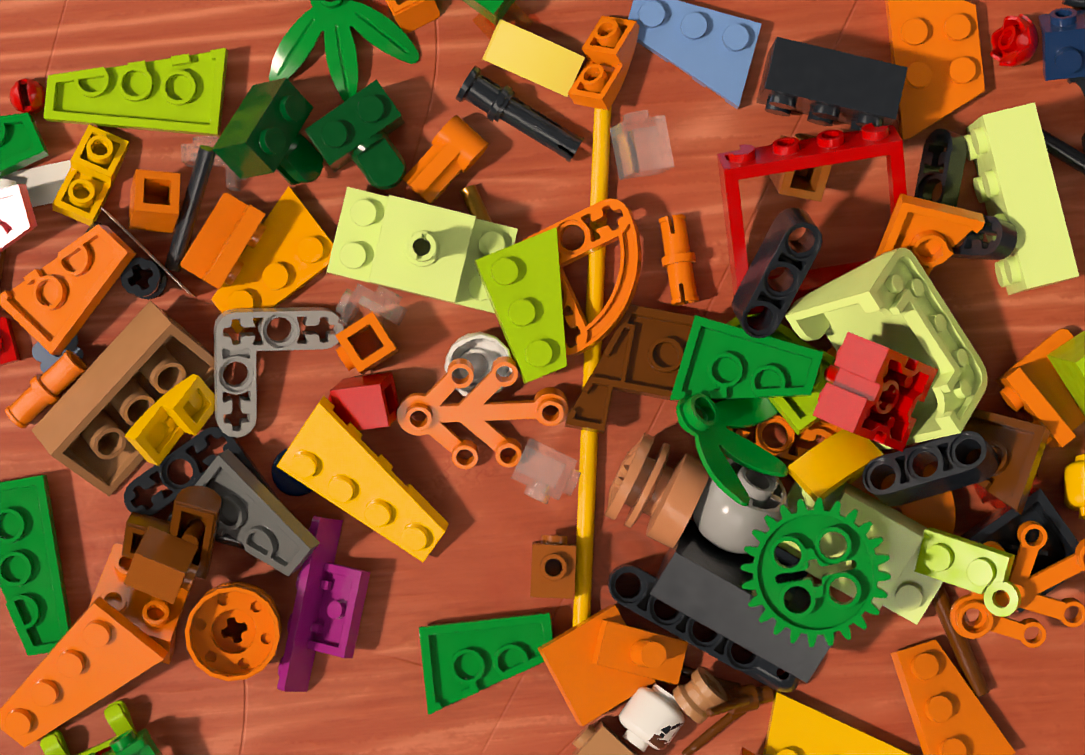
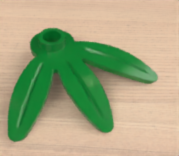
[269,0,419,102]
[676,393,788,506]

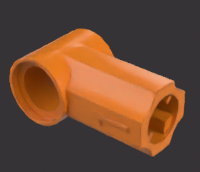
[403,115,489,205]

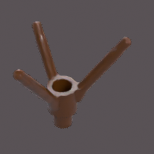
[681,665,774,755]

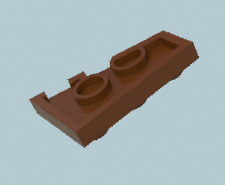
[918,408,1050,515]

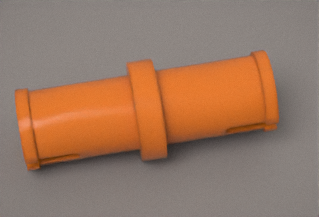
[658,214,699,306]
[5,350,87,429]

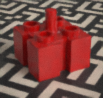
[813,332,938,452]

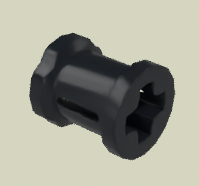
[121,257,168,300]

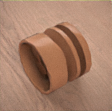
[604,433,709,549]

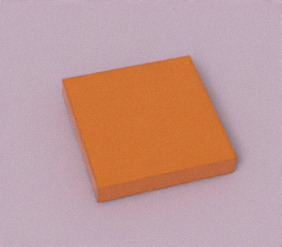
[537,605,656,726]

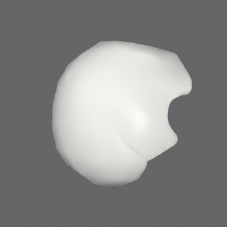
[444,332,513,396]

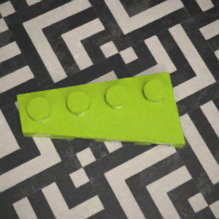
[44,48,228,137]

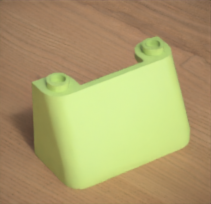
[785,248,988,451]

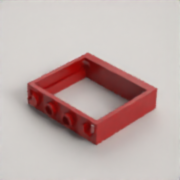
[717,123,907,315]

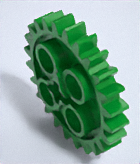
[741,497,891,647]

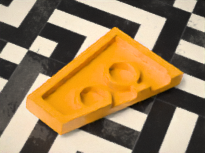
[211,186,333,335]

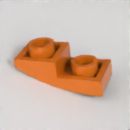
[568,16,640,111]

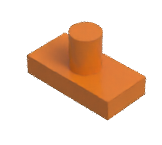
[592,620,688,685]

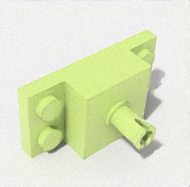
[327,187,518,314]
[777,481,943,625]

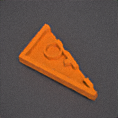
[875,194,985,276]

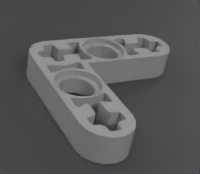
[214,307,344,438]

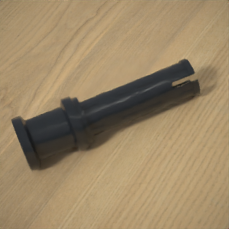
[455,65,584,162]

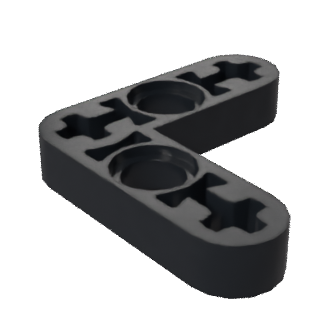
[914,128,1017,260]
[124,427,282,516]

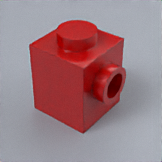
[328,372,399,430]

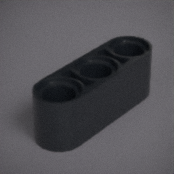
[732,207,822,338]
[863,431,999,507]

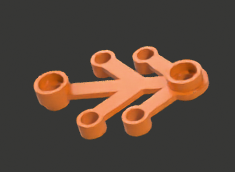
[397,356,568,469]
[950,521,1085,648]

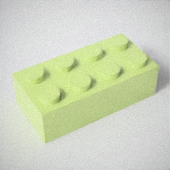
[963,102,1079,295]

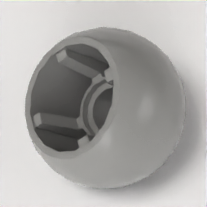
[692,459,788,554]

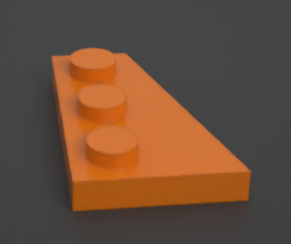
[0,224,136,355]
[890,639,1016,755]

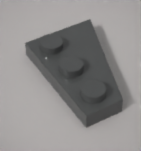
[195,449,320,577]

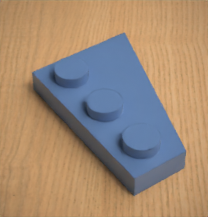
[628,0,762,109]

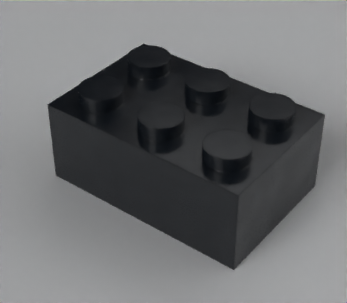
[756,37,908,131]

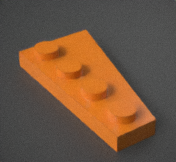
[0,596,168,748]

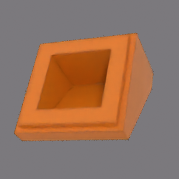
[385,0,440,34]

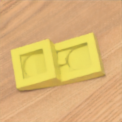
[482,19,585,97]

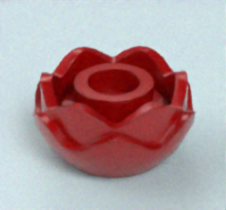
[990,14,1039,67]

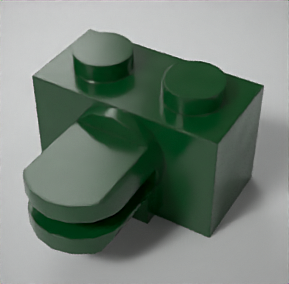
[212,78,323,185]
[304,79,406,190]

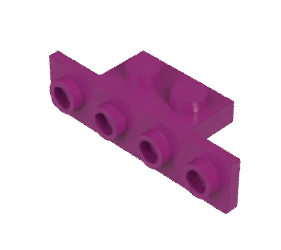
[277,516,371,692]

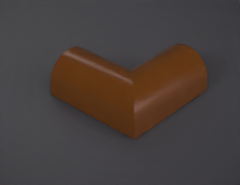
[122,485,222,579]

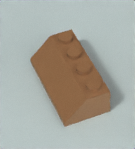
[31,300,227,497]

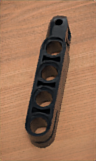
[607,564,801,693]

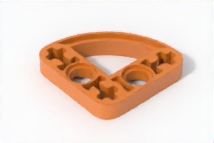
[522,198,642,356]

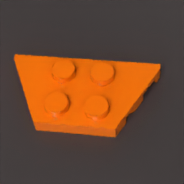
[885,0,985,141]

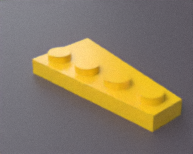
[277,395,449,562]
[763,691,912,755]

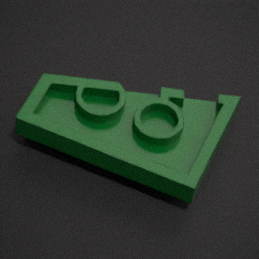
[670,315,824,401]
[419,612,553,715]

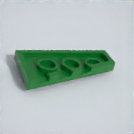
[0,475,72,656]

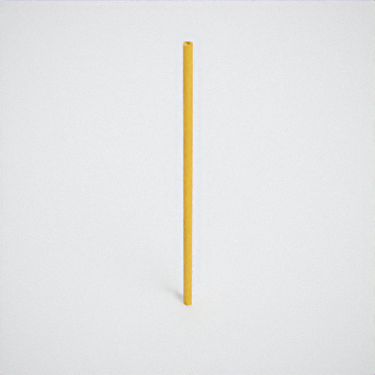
[573,106,612,627]

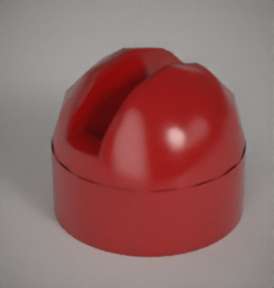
[9,78,46,115]

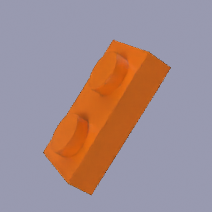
[180,193,267,289]

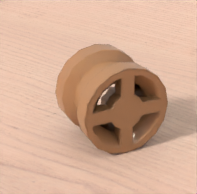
[672,667,728,724]

